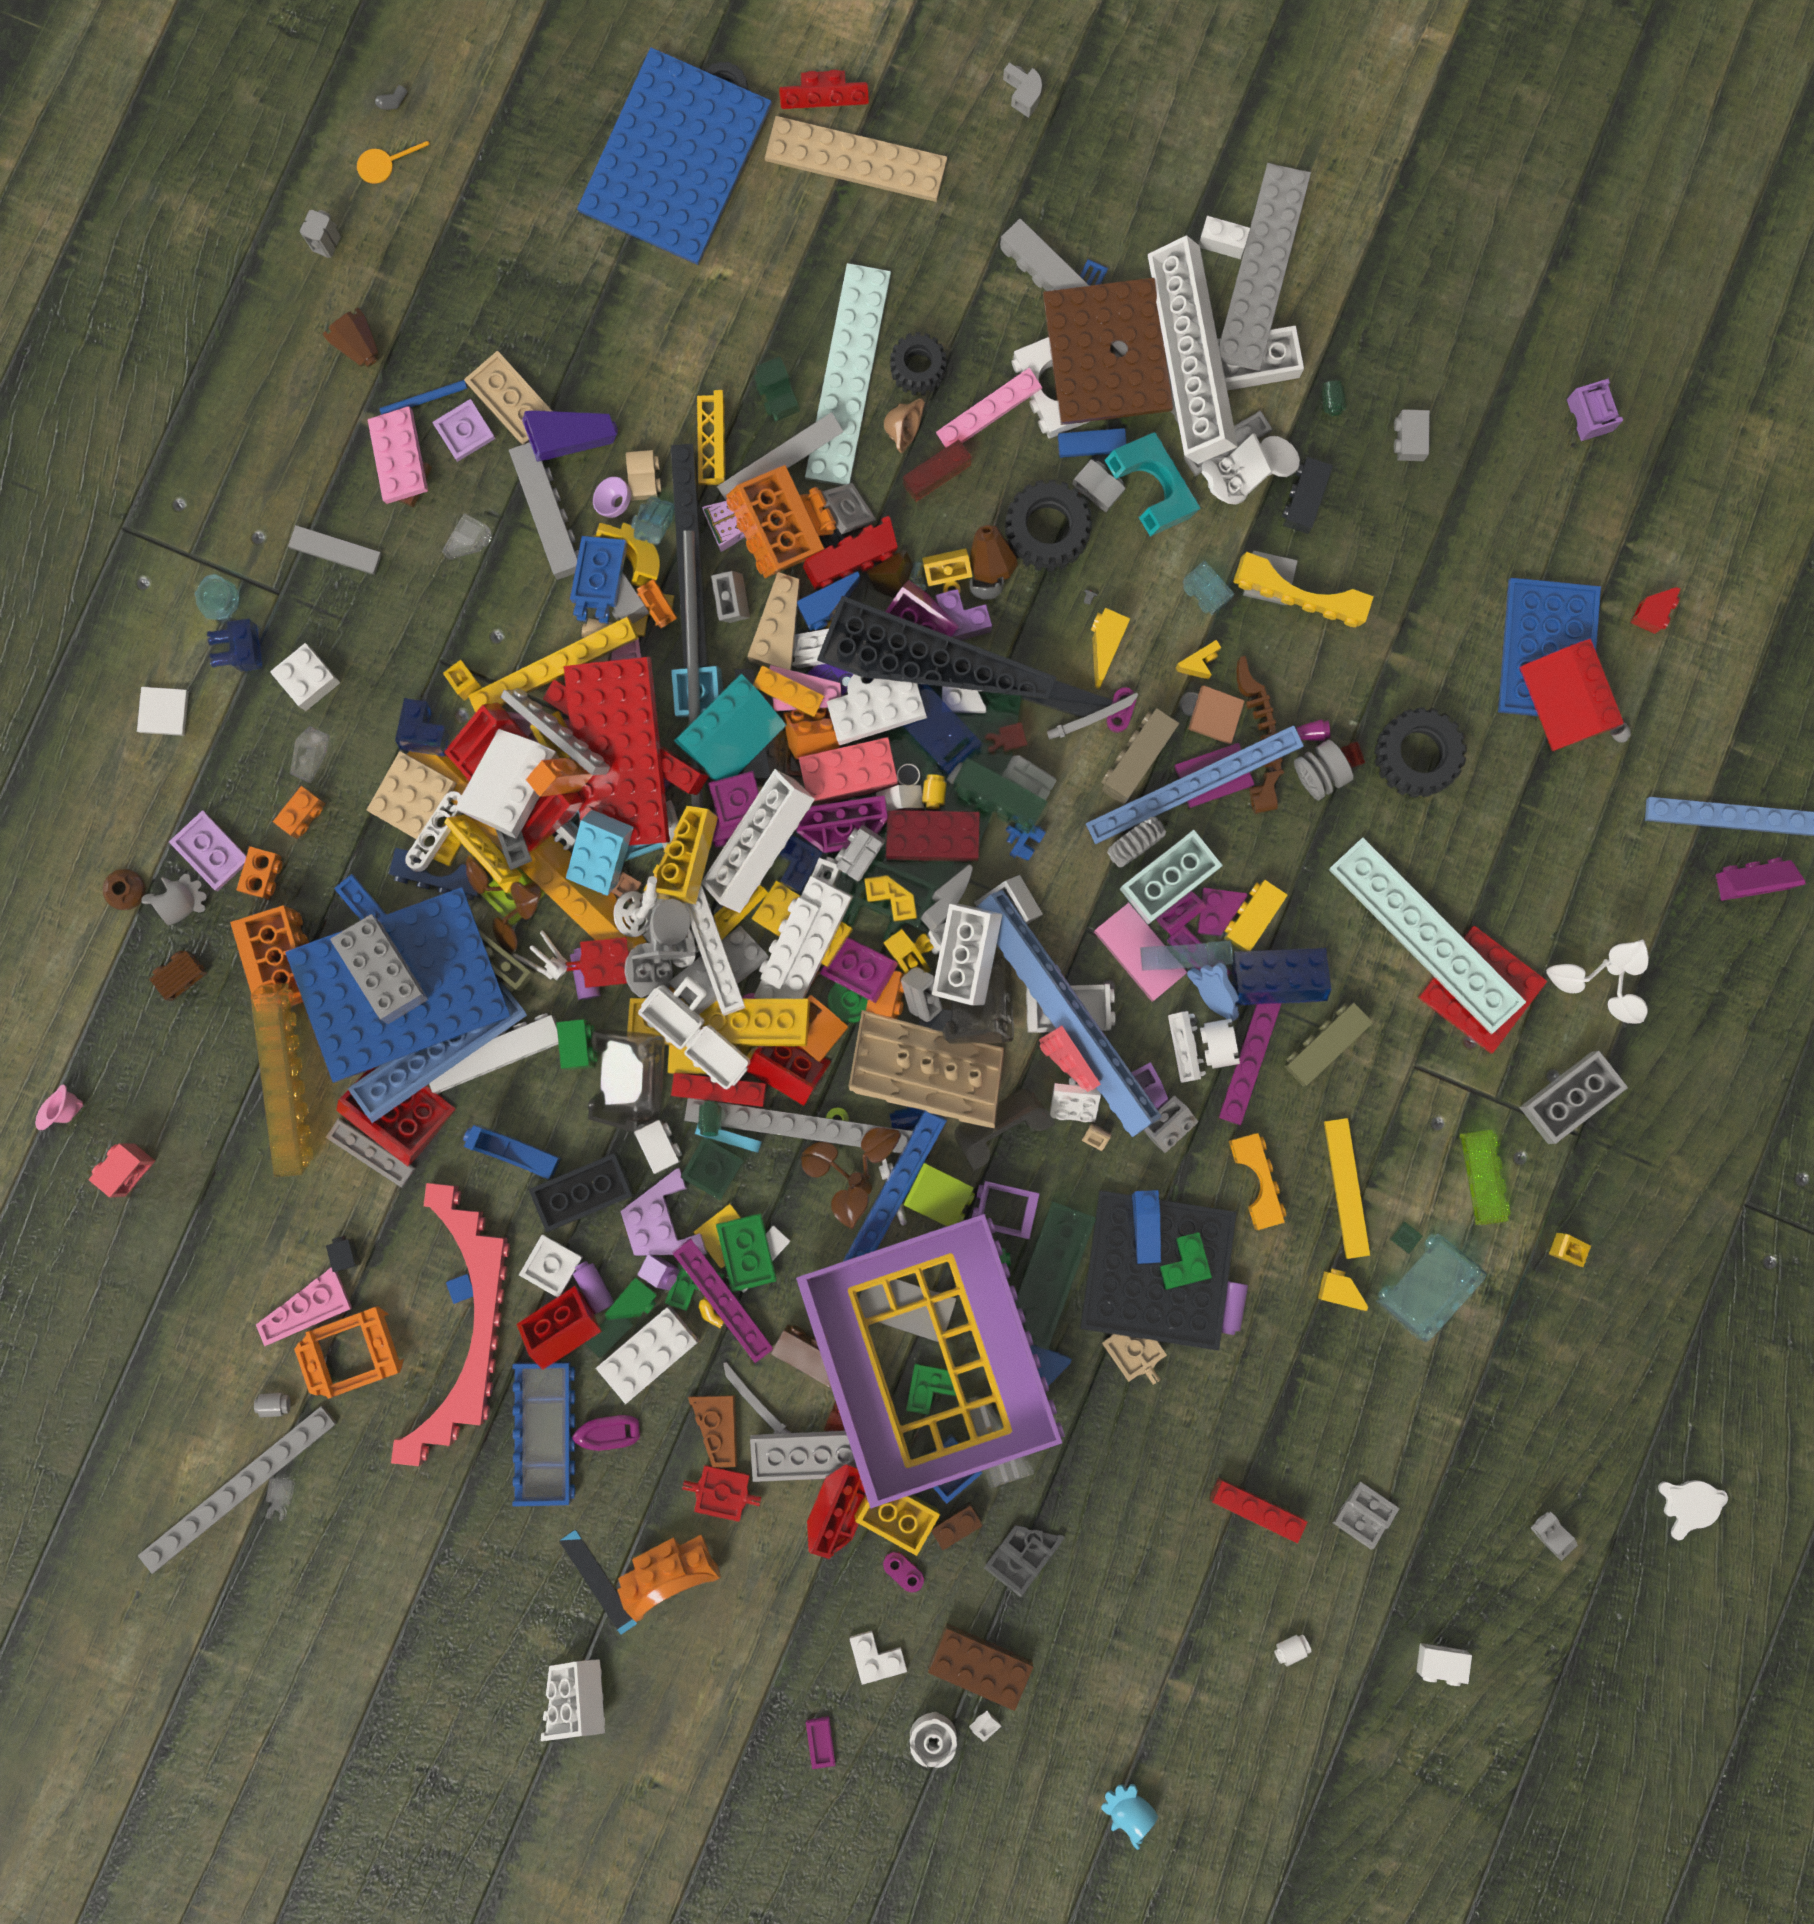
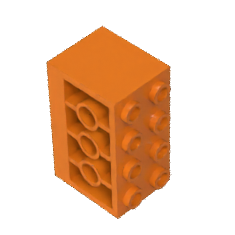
[726,465,824,578]
[230,905,309,1013]

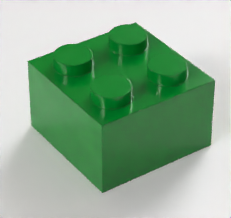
[556,1019,598,1070]

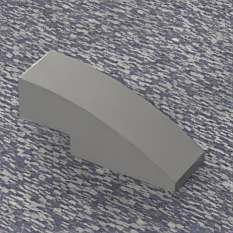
[921,865,973,932]

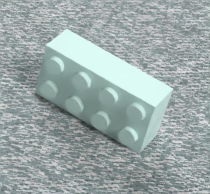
[1120,830,1223,924]

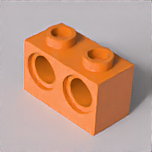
[236,846,283,900]

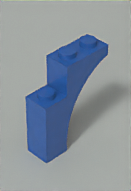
[463,1125,561,1179]

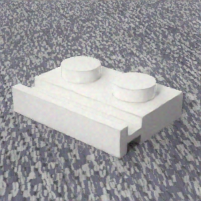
[792,629,829,668]

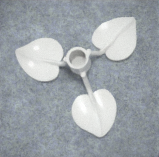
[1546,940,1649,1024]

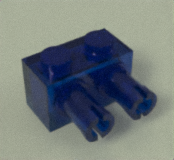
[207,619,263,672]

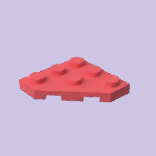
[1039,1026,1101,1092]

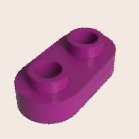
[1106,687,1136,733]
[883,1551,924,1592]

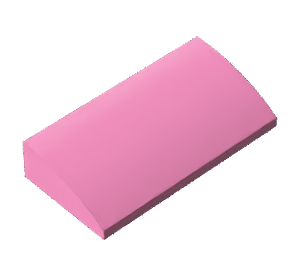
[1094,903,1187,1001]

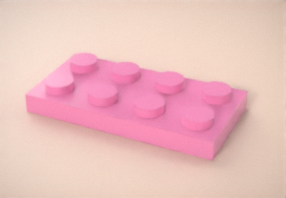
[368,407,428,504]

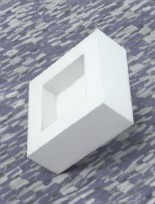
[969,1711,1002,1741]

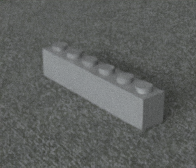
[509,442,579,580]

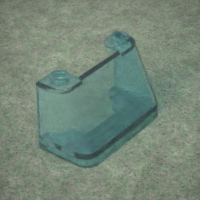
[1376,1233,1488,1342]

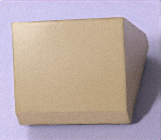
[1082,1123,1111,1151]

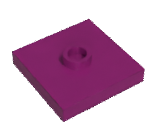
[708,771,759,827]

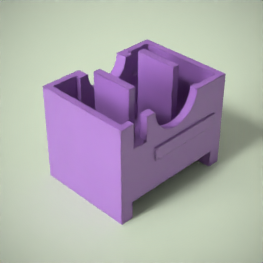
[1567,379,1623,441]

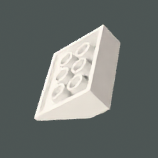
[455,729,559,839]

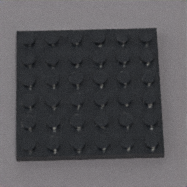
[1080,1191,1237,1351]

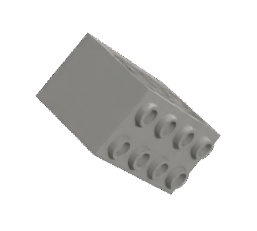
[330,914,429,1024]

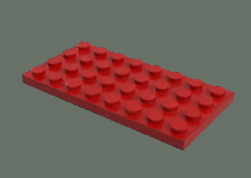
[564,657,670,846]

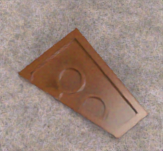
[688,1395,738,1467]

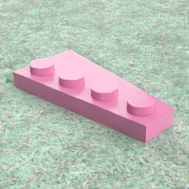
[256,1268,352,1346]

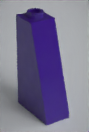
[522,410,618,462]

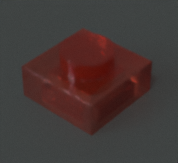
[1340,742,1365,769]

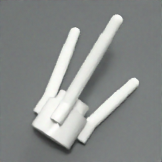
[512,931,568,981]

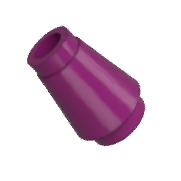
[1297,719,1331,741]

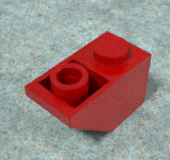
[1630,587,1681,634]

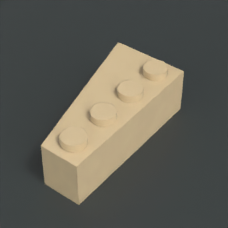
[747,572,800,671]

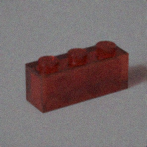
[903,439,972,502]

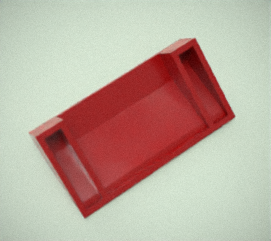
[444,702,585,852]

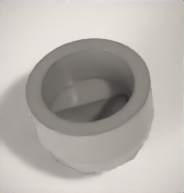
[1610,723,1631,743]

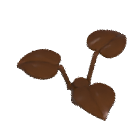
[466,855,541,955]
[801,1127,901,1229]

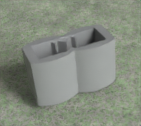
[1072,460,1125,513]

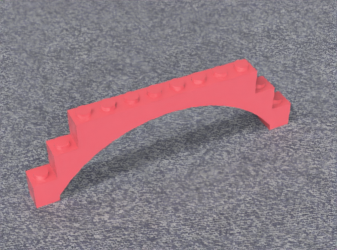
[391,1183,510,1466]

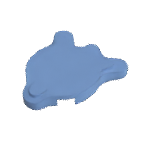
[1187,963,1239,1021]

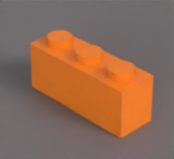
[525,757,593,797]

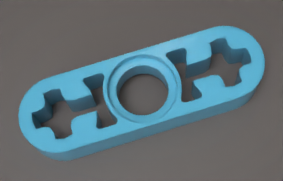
[695,1123,762,1153]

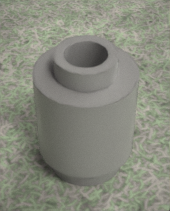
[254,1393,291,1418]

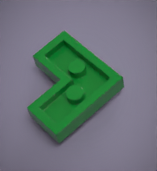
[1160,1233,1212,1290]
[665,1263,725,1311]
[906,1364,960,1415]

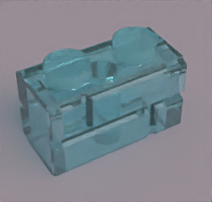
[631,497,674,545]
[1183,561,1235,615]

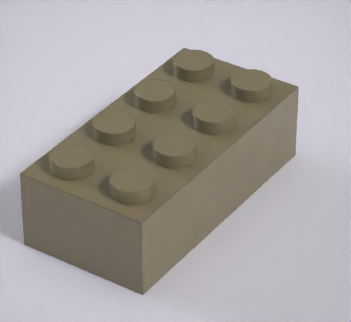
[1101,708,1179,805]

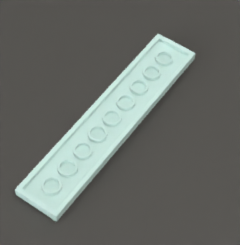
[805,263,891,486]
[1329,838,1526,1034]

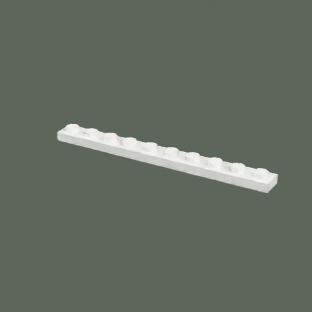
[662,800,746,1016]

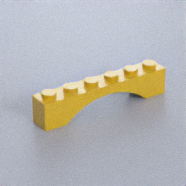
[1233,552,1374,627]

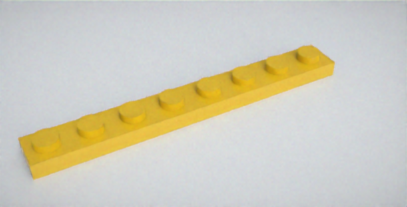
[468,617,638,713]

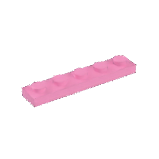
[936,368,1042,452]

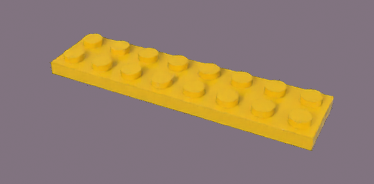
[626,998,810,1046]

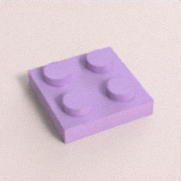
[432,399,495,462]

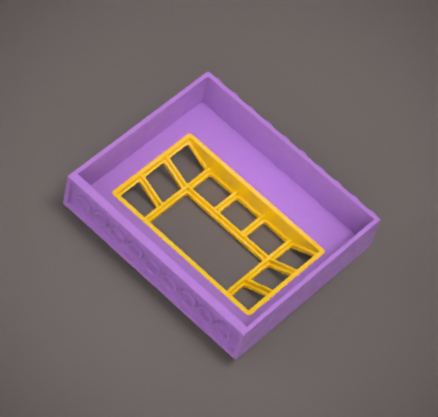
[796,1214,1065,1509]

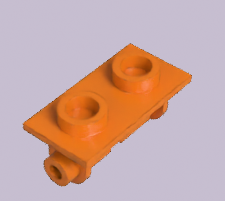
[800,487,836,536]
[637,579,677,629]

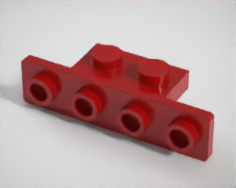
[779,70,869,109]

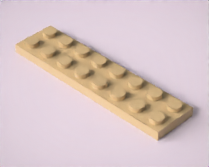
[765,116,947,202]

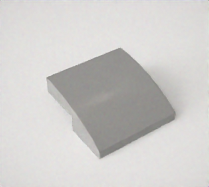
[1332,1482,1399,1549]

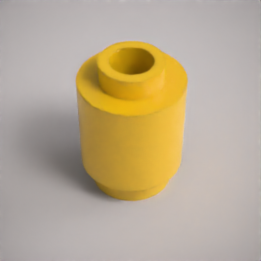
[922,775,947,809]

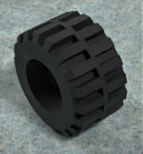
[890,332,946,395]

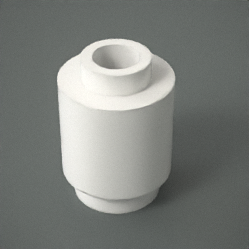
[1274,1634,1311,1666]

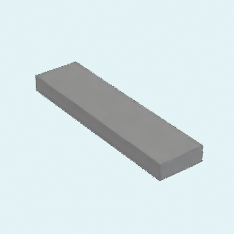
[1184,411,1272,476]
[288,525,382,575]
[326,1118,416,1188]

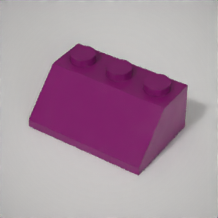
[1716,858,1805,901]

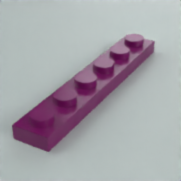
[1218,988,1284,1125]
[672,1238,773,1363]

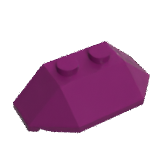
[796,796,888,853]

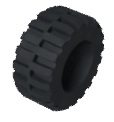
[1005,479,1092,571]
[1374,707,1467,798]

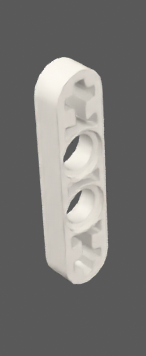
[406,791,462,872]

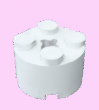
[1200,1019,1240,1069]
[910,1712,957,1768]

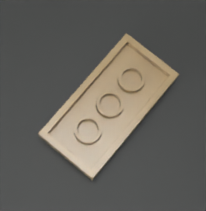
[464,351,552,445]

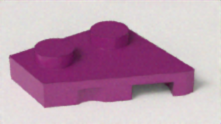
[1197,888,1247,936]

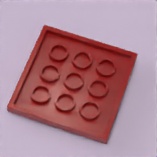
[1418,926,1547,1054]

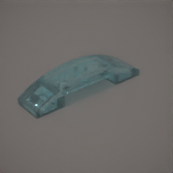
[1140,941,1233,971]

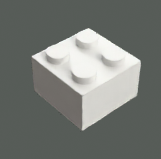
[270,643,340,711]

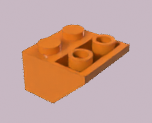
[783,708,840,759]
[800,995,849,1063]

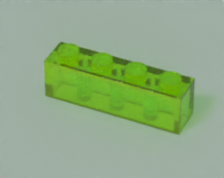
[1460,1129,1510,1225]

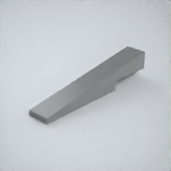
[717,412,844,500]

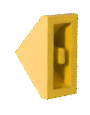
[443,660,482,701]
[1549,1233,1591,1267]

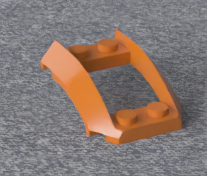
[294,1306,404,1399]

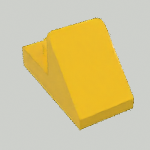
[1176,640,1221,679]

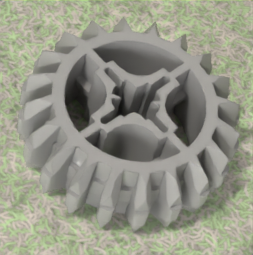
[1107,817,1166,867]

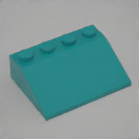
[674,674,786,781]

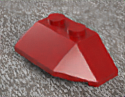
[807,1464,866,1559]

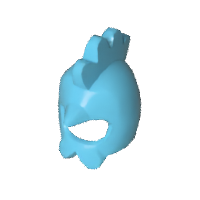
[1102,1784,1158,1850]

